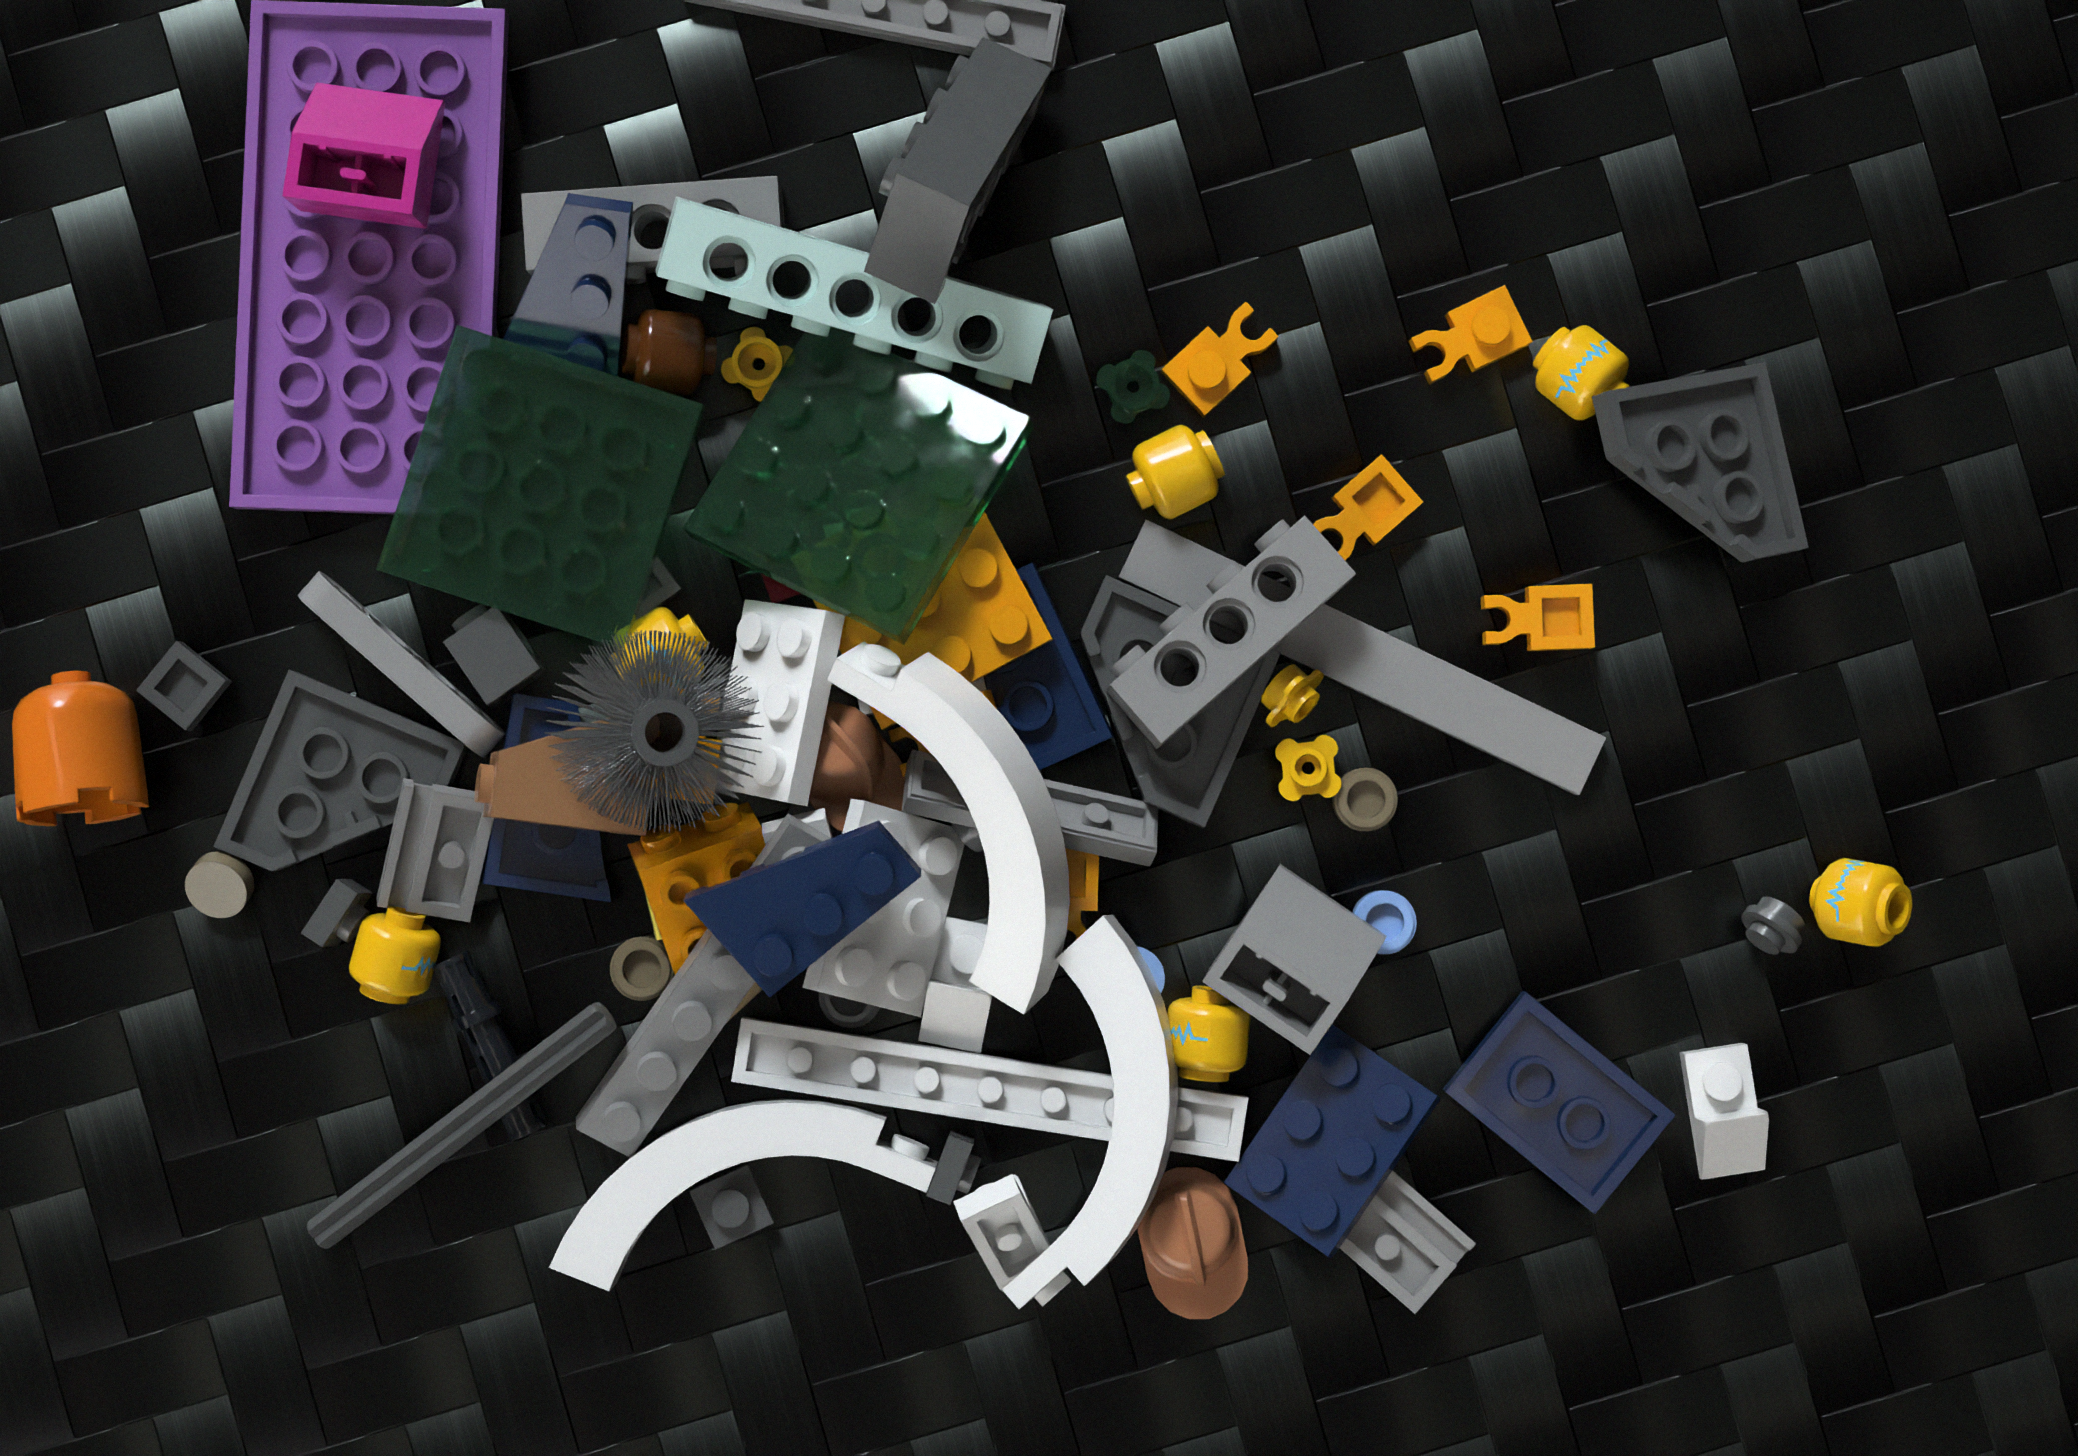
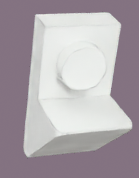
[918,916,992,1053]
[1679,1043,1769,1180]
[953,1174,1050,1290]

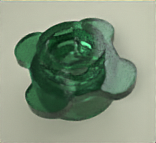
[1097,350,1170,424]

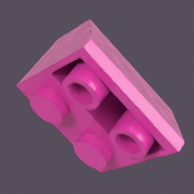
[282,82,446,229]

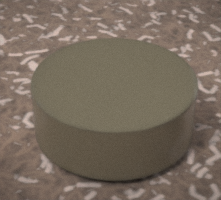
[1332,768,1398,831]
[185,851,254,918]
[610,936,675,1001]

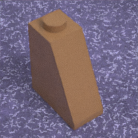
[474,715,660,836]

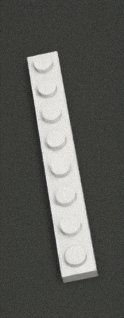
[731,1017,1248,1162]

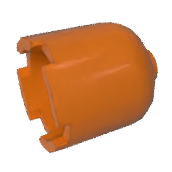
[12,671,149,826]

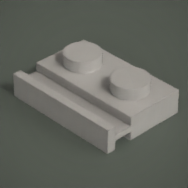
[376,778,494,922]
[1340,1170,1476,1314]

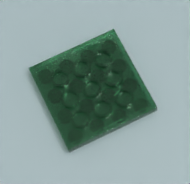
[376,325,705,649]
[683,326,1034,645]

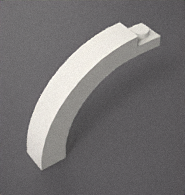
[827,642,1070,1015]
[1002,915,1178,1309]
[549,1097,938,1291]

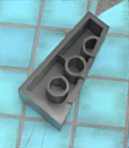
[864,37,1052,304]

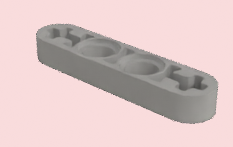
[297,571,506,758]

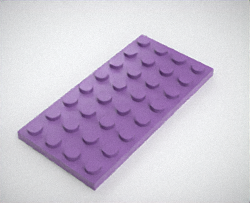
[229,0,509,518]

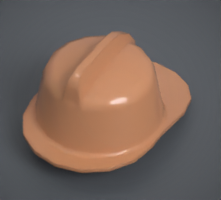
[808,701,905,832]
[1137,1167,1248,1319]

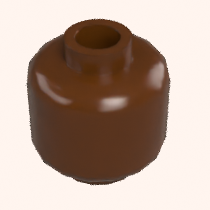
[621,309,717,395]

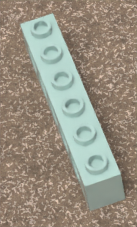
[655,196,1053,390]

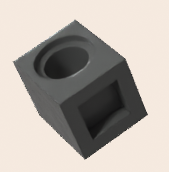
[443,604,549,708]

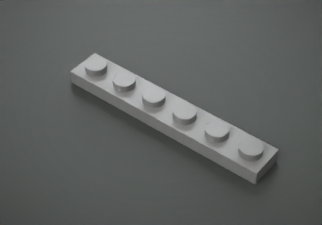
[575,813,830,1158]

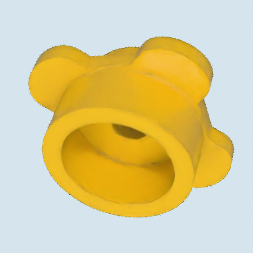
[721,327,797,402]
[1261,664,1324,727]
[1275,735,1342,801]

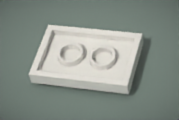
[715,599,845,806]
[803,799,964,1017]

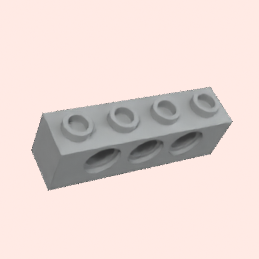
[521,176,787,285]
[1107,515,1356,749]

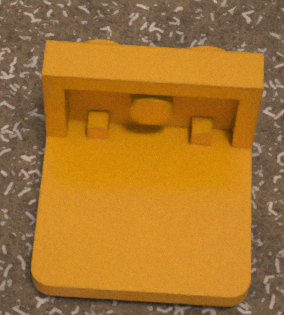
[628,802,765,974]

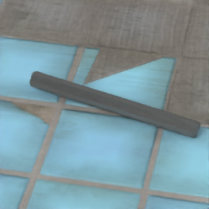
[307,1002,617,1249]

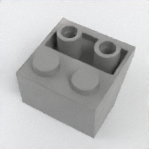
[1202,864,1387,1055]

